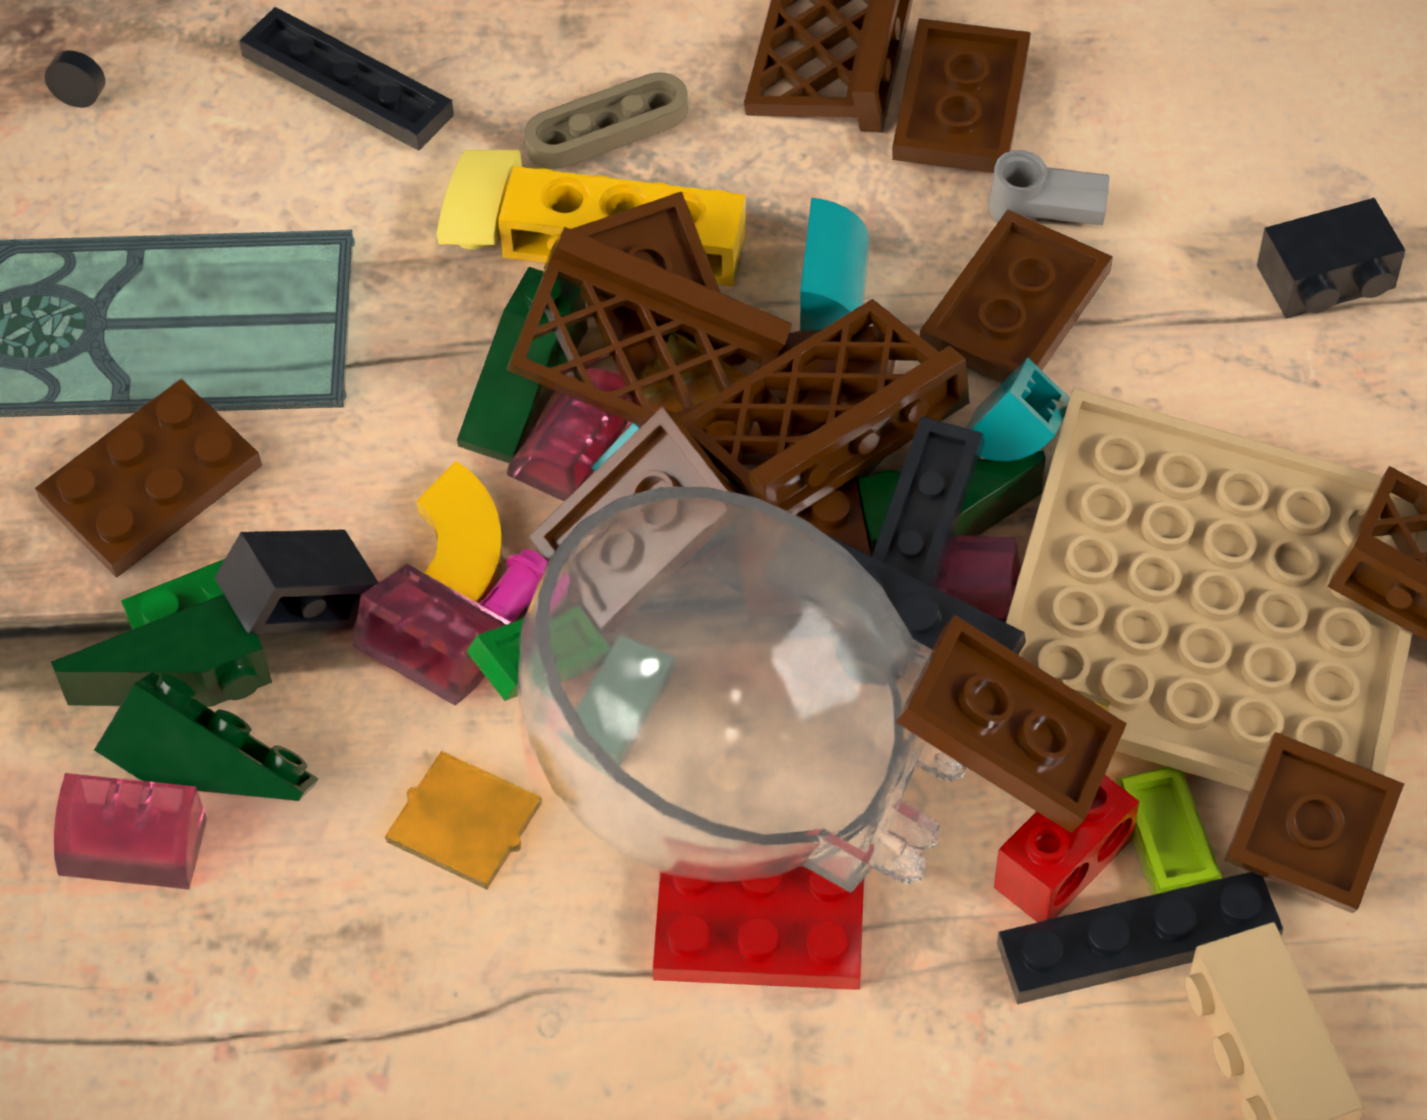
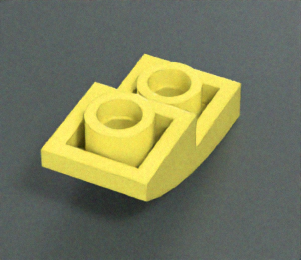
[437,150,522,250]

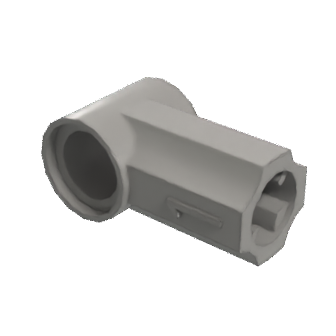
[988,150,1110,226]

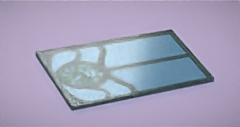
[0,230,355,417]

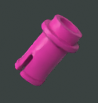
[477,549,553,628]

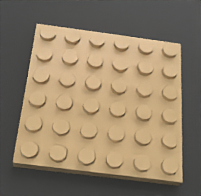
[1006,388,1427,791]

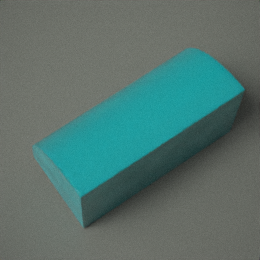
[800,198,870,331]
[966,358,1070,461]

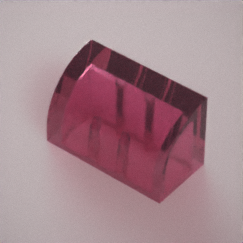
[507,368,632,501]
[352,563,511,706]
[54,773,207,890]

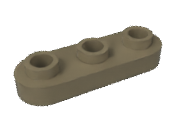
[524,72,688,169]

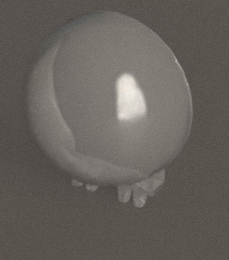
[518,487,967,893]

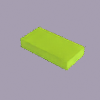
[1116,767,1222,895]

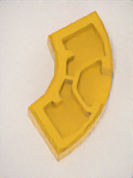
[416,460,503,618]

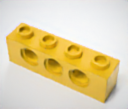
[498,166,746,287]

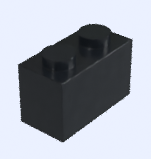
[1257,197,1406,319]
[214,529,380,634]

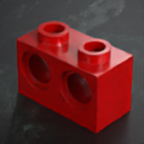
[994,775,1140,922]

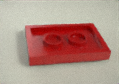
[653,846,865,990]

